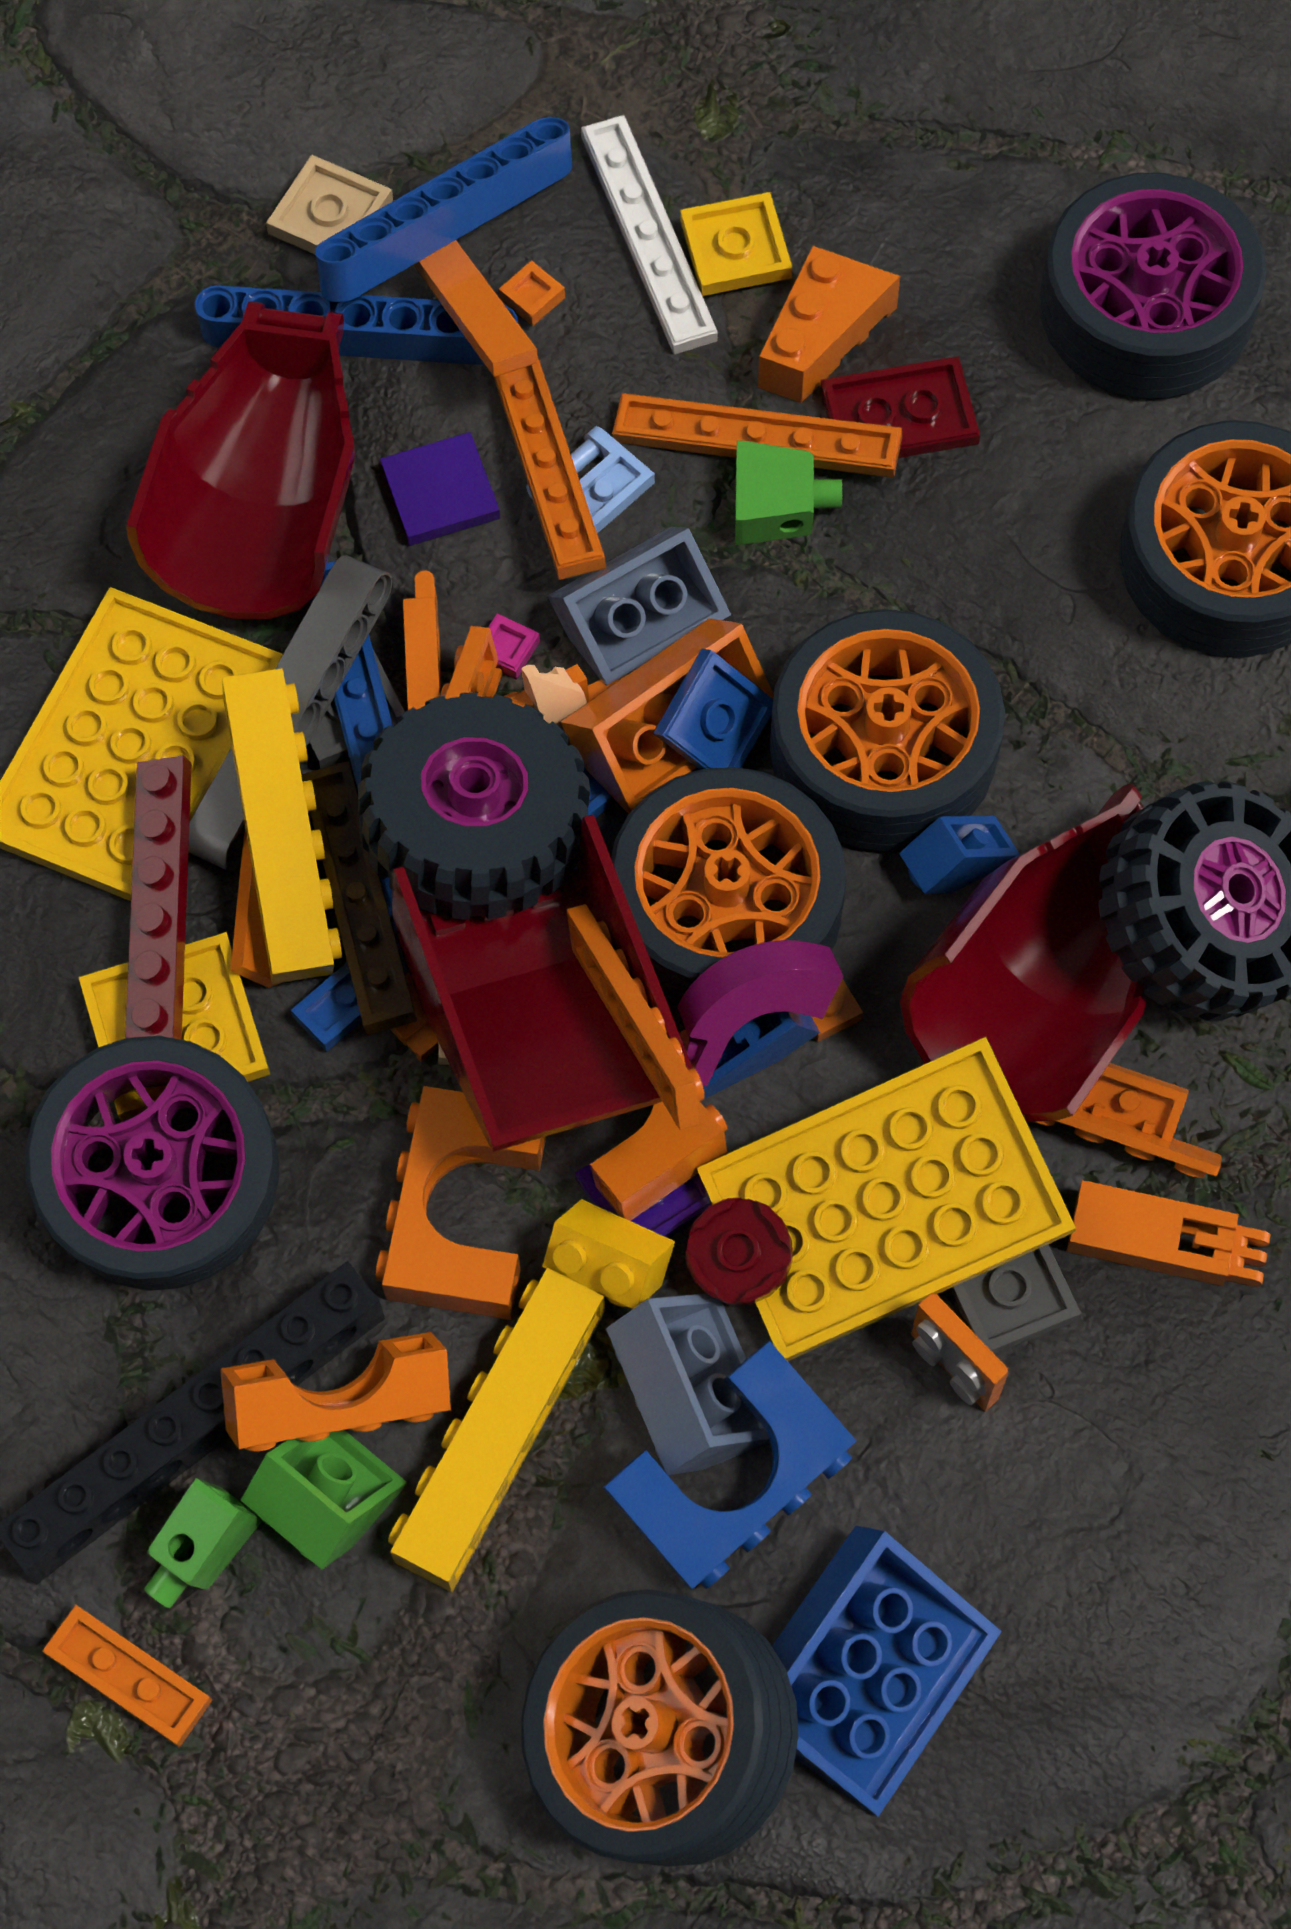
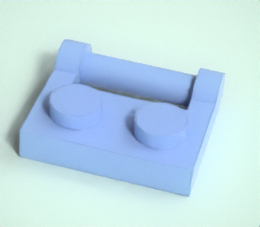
[526,426,655,534]

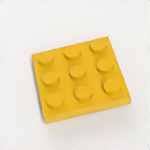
[78,932,271,1121]

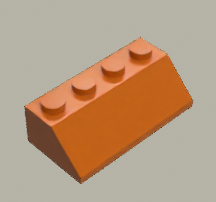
[561,618,774,813]

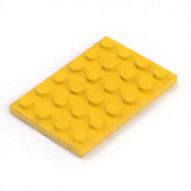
[0,587,283,901]
[697,1037,1077,1361]

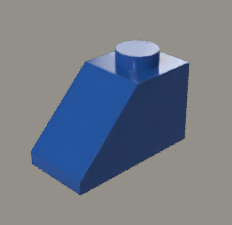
[899,816,1020,894]

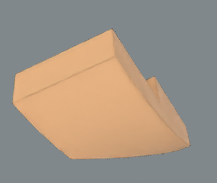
[521,665,587,733]

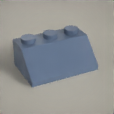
[547,527,731,685]
[606,1294,771,1475]

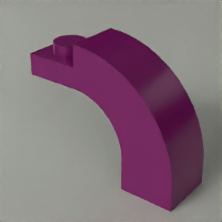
[677,940,844,1087]

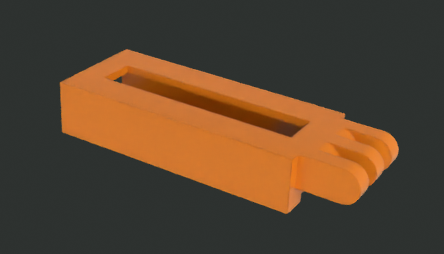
[403,570,442,710]
[1066,1180,1271,1287]

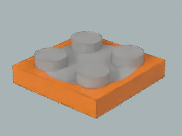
[911,1293,1009,1412]

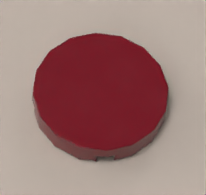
[686,1198,793,1305]

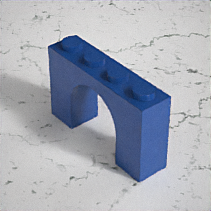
[601,1341,857,1590]

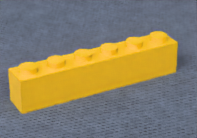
[222,668,342,984]
[388,1267,605,1593]

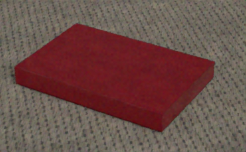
[820,356,980,458]

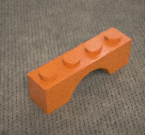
[221,1332,451,1451]

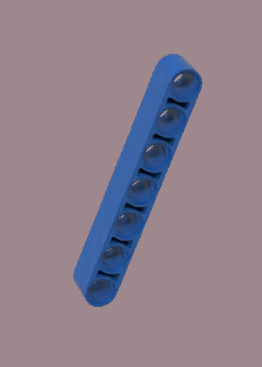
[315,117,572,302]
[195,285,518,365]

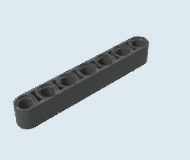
[188,555,392,872]

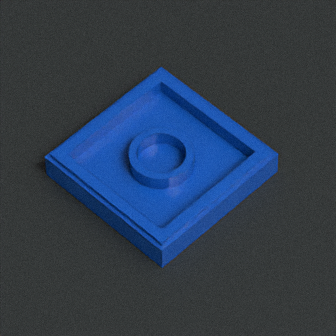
[653,649,773,770]

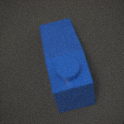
[701,1012,820,1101]

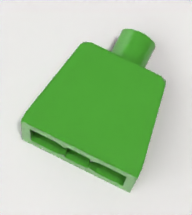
[735,441,842,545]
[144,1478,262,1609]

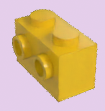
[542,1199,675,1309]

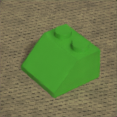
[241,1430,407,1570]

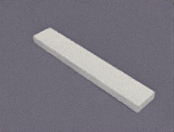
[581,115,718,355]

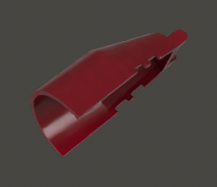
[126,301,355,619]
[900,783,1147,1122]

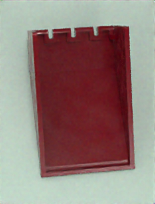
[392,814,692,1152]

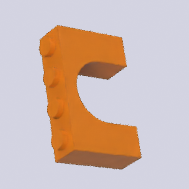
[376,1086,546,1320]
[590,1101,728,1221]

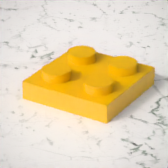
[680,192,792,296]

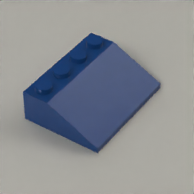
[772,1525,1002,1817]

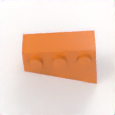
[758,246,900,403]

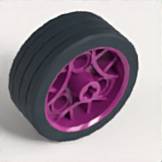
[1039,173,1267,398]
[25,1036,279,1290]

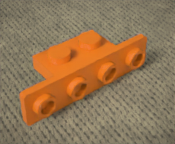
[1037,1063,1222,1178]

